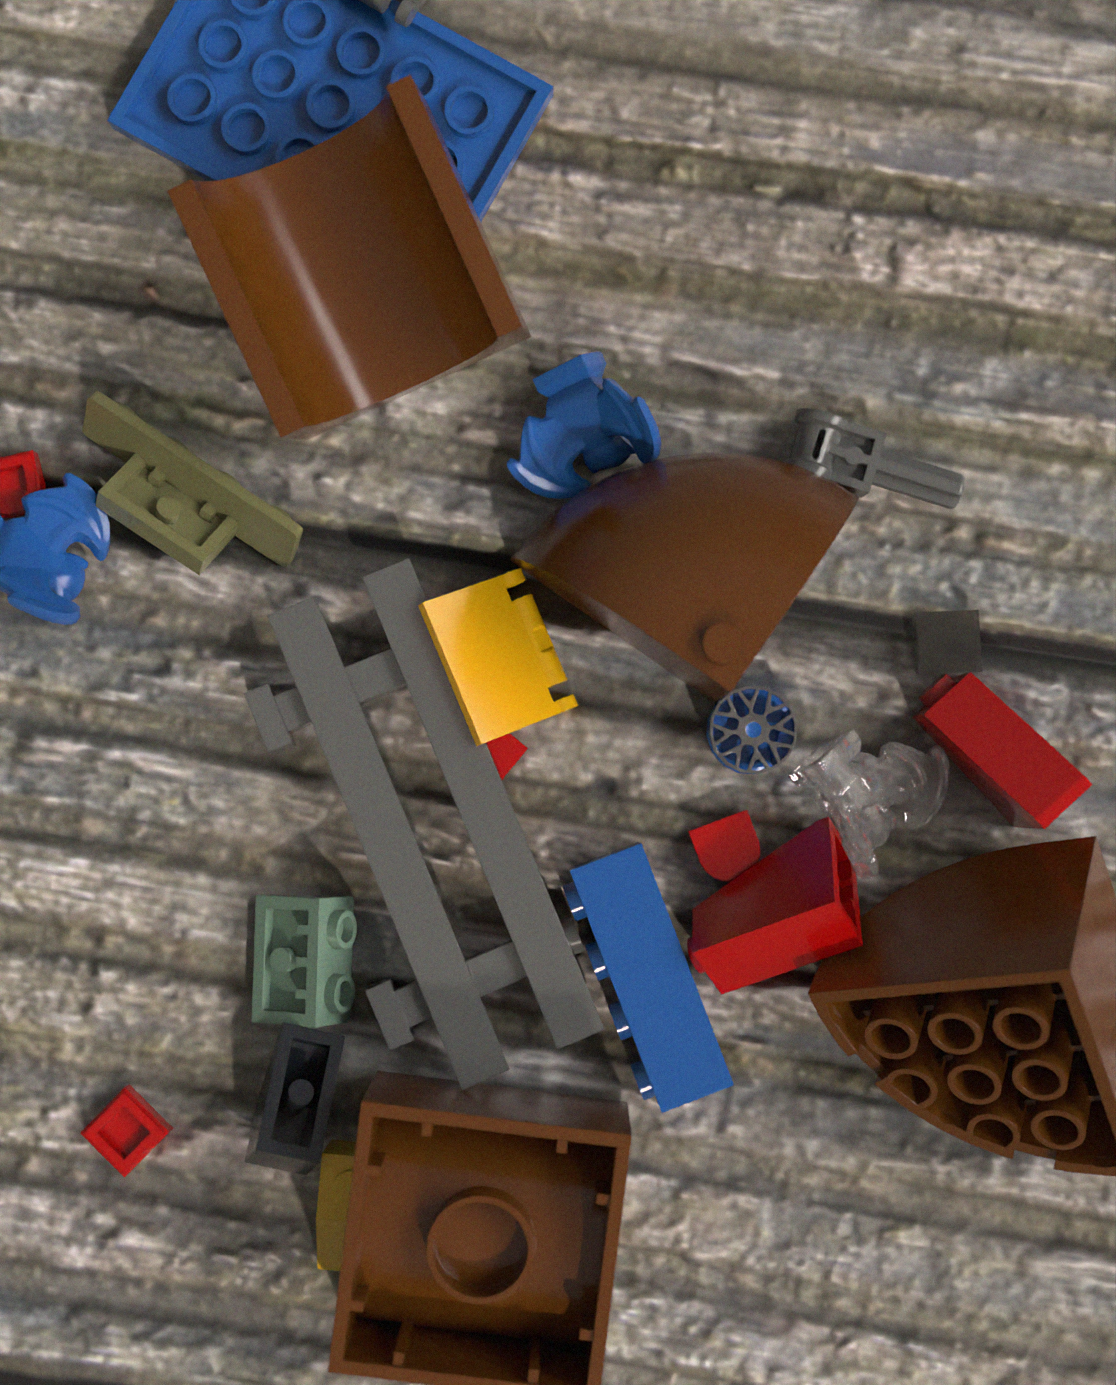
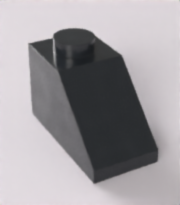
[244,1022,345,1175]

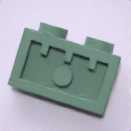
[252,894,357,1028]

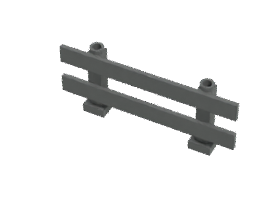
[244,558,604,1090]

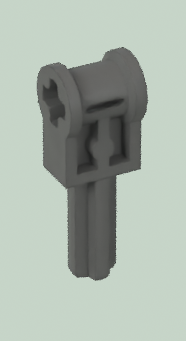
[782,408,965,509]

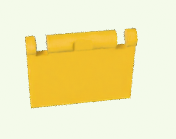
[418,568,579,746]

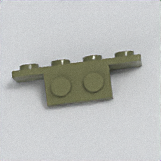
[82,391,303,575]

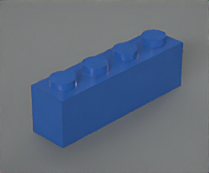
[562,842,734,1113]

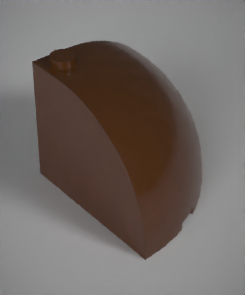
[510,452,859,703]
[808,836,1116,1176]

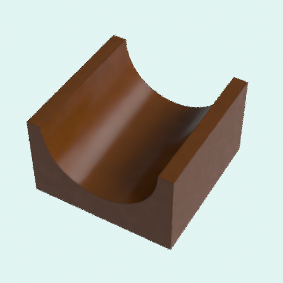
[167,75,532,440]
[328,1070,632,1385]

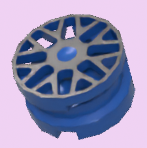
[706,686,798,774]

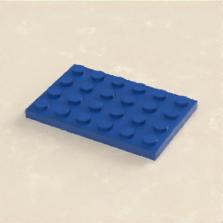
[107,0,554,222]

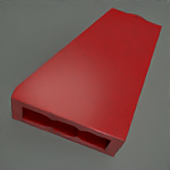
[912,672,1093,829]
[687,816,863,995]

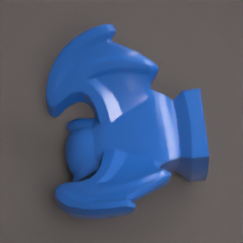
[507,351,661,499]
[0,473,111,625]

